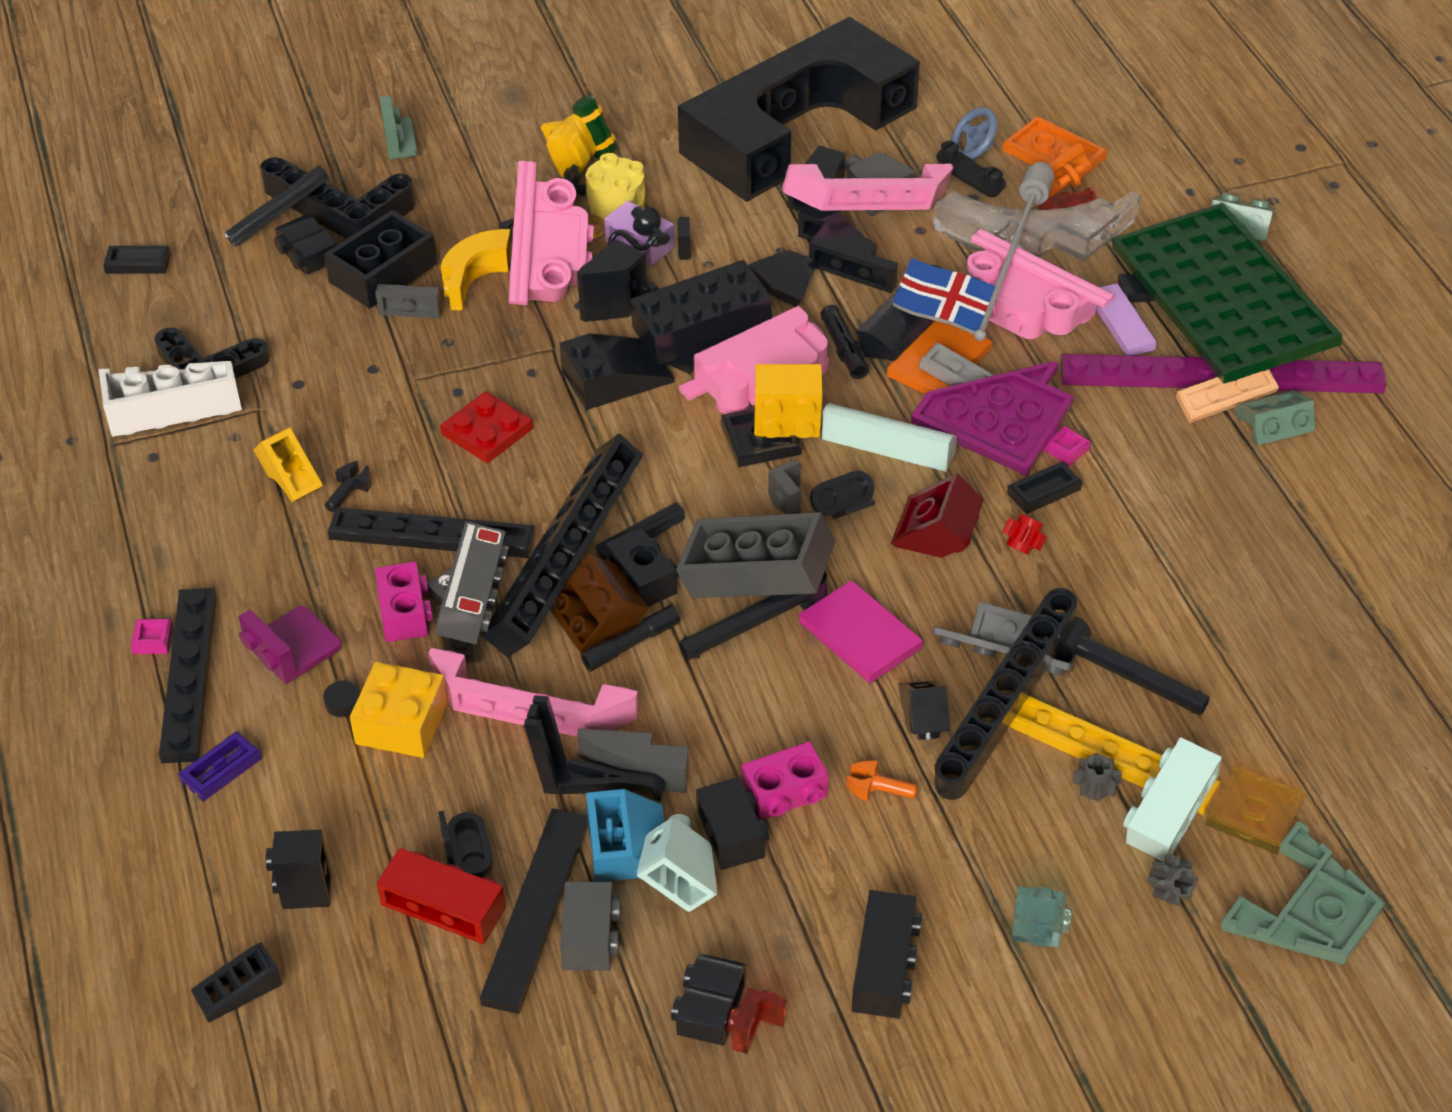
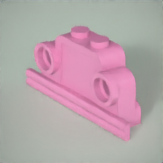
[508,161,594,305]
[967,229,1115,339]
[679,306,829,414]

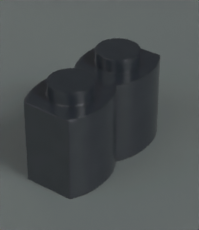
[274,214,337,274]
[671,953,746,1046]

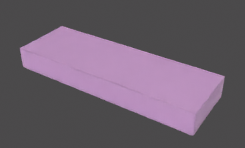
[1096,283,1157,356]

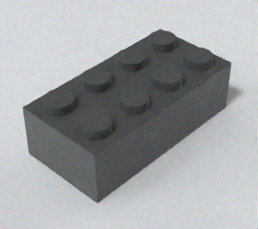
[676,512,836,598]

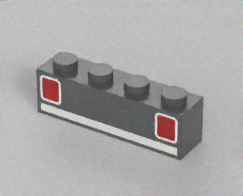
[435,521,509,644]

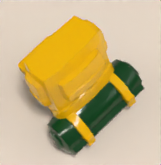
[541,96,617,178]

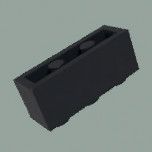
[852,890,923,1019]

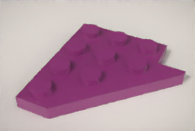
[911,361,1074,476]

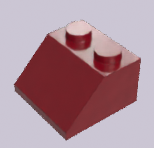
[891,473,984,558]

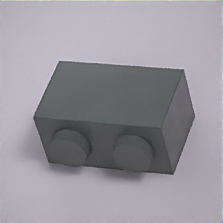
[560,882,621,971]

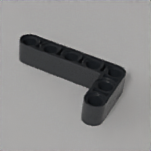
[260,157,415,239]

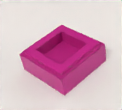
[1044,426,1091,466]
[131,619,173,654]

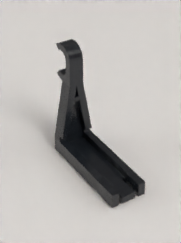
[524,695,665,802]

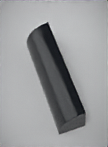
[856,263,943,361]

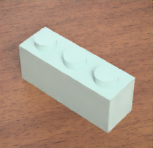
[1123,737,1222,862]

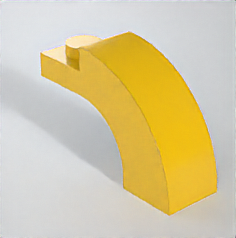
[441,229,512,311]

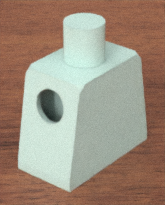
[637,814,717,912]

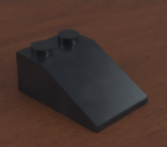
[560,333,674,410]

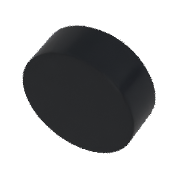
[323,681,360,717]

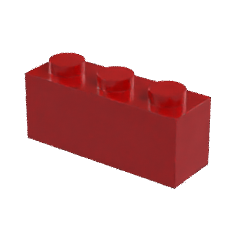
[377,848,506,944]

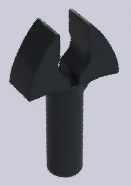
[325,461,371,512]

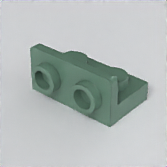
[379,95,417,159]
[1236,390,1315,445]

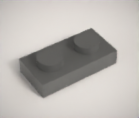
[375,284,442,319]

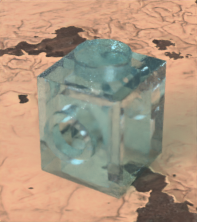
[1011,886,1072,947]

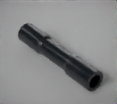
[580,605,680,672]

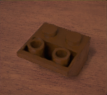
[550,554,649,653]

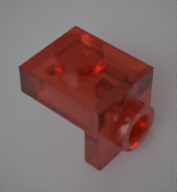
[727,988,787,1054]

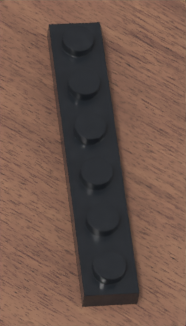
[159,588,216,764]

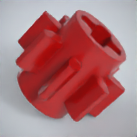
[1002,513,1047,555]

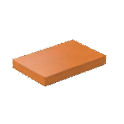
[1002,116,1108,180]
[887,321,993,394]

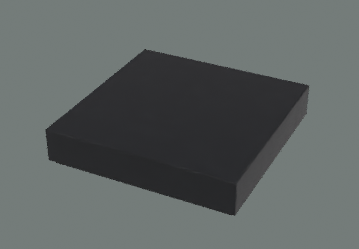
[721,409,802,467]

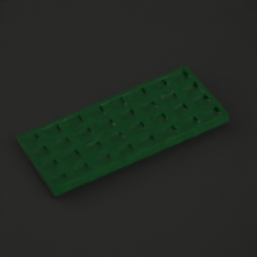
[1112,203,1342,384]

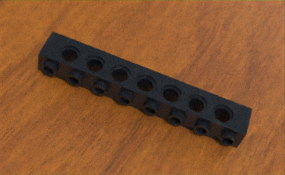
[481,433,643,658]

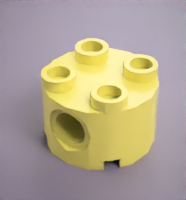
[585,153,646,221]

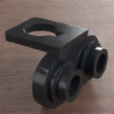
[810,471,876,520]
[438,810,493,878]

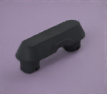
[936,140,1006,198]

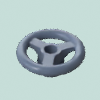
[951,107,998,159]

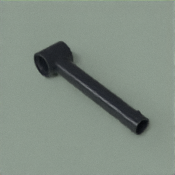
[678,571,828,660]
[1054,616,1210,716]

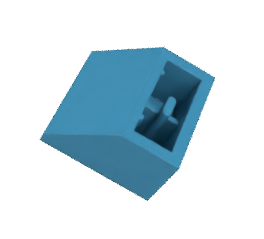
[586,789,664,882]

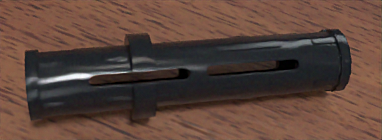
[820,305,869,379]

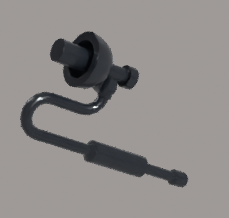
[607,206,670,293]

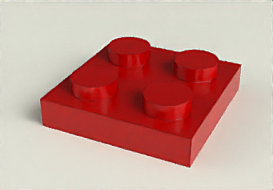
[440,391,533,464]

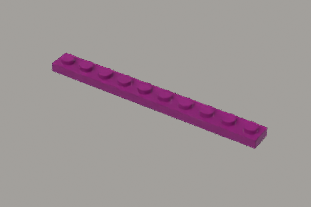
[1060,354,1386,393]

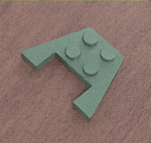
[1220,821,1385,965]

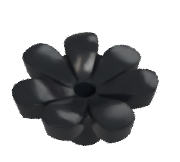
[563,164,586,196]

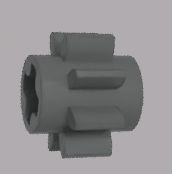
[1073,753,1122,801]
[1147,854,1198,905]

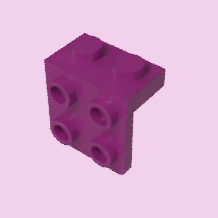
[238,606,341,684]

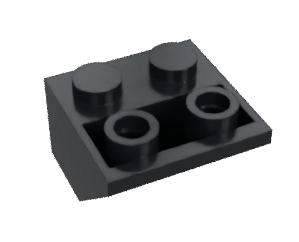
[577,239,647,322]

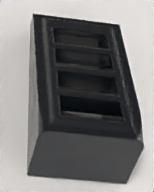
[191,942,282,1023]

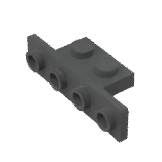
[932,602,1075,676]

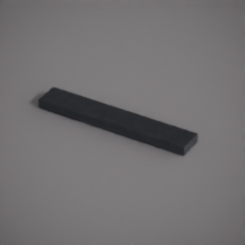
[328,507,535,558]
[480,808,588,1014]

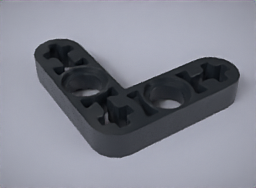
[154,328,270,379]

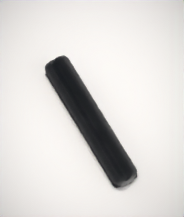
[596,503,685,560]

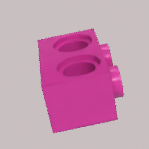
[375,562,433,642]
[741,741,828,820]

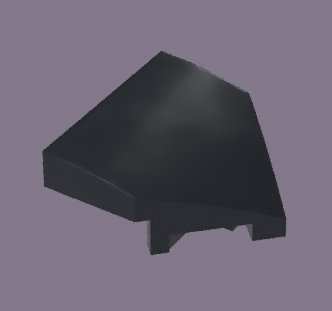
[748,250,817,307]

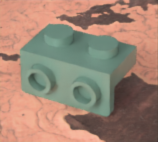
[1211,192,1276,241]

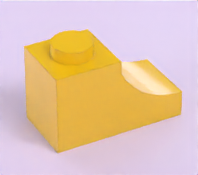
[253,427,323,503]

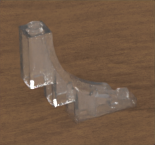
[933,191,1141,262]

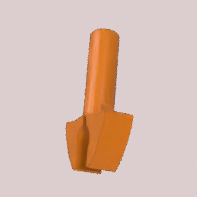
[846,760,918,801]

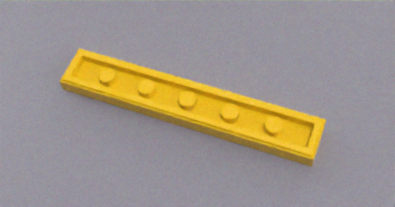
[1009,696,1221,815]

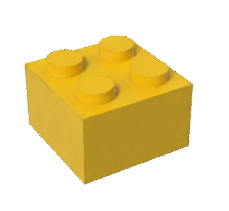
[754,364,822,438]
[350,662,448,758]

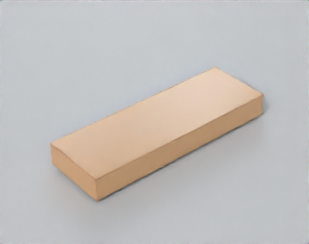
[1175,369,1279,424]

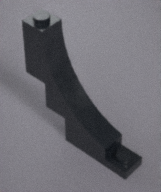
[787,145,898,293]

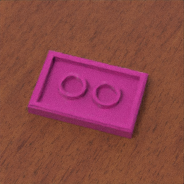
[799,580,923,684]

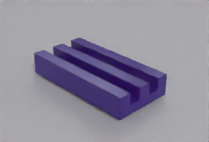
[178,731,262,802]

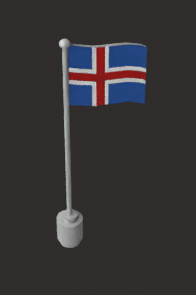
[893,162,1055,341]

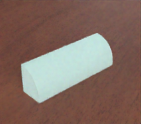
[822,403,957,472]

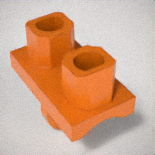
[1042,142,1092,198]

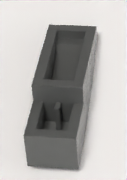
[577,729,689,793]

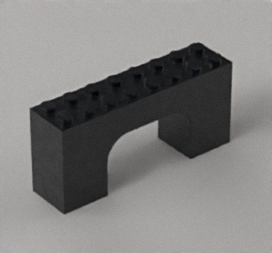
[678,17,920,202]

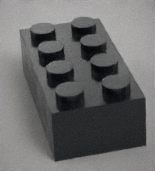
[629,259,772,366]

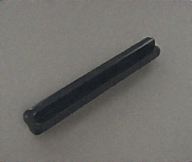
[225,166,329,246]

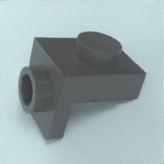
[768,459,801,514]

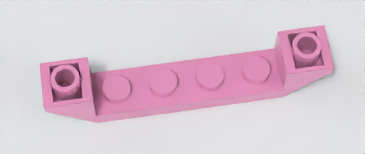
[782,164,953,211]
[428,648,639,737]

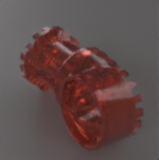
[1037,187,1097,227]

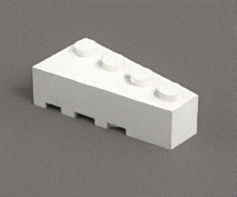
[98,361,242,437]

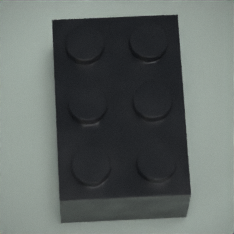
[324,210,438,309]

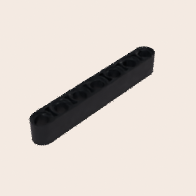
[935,588,1077,800]

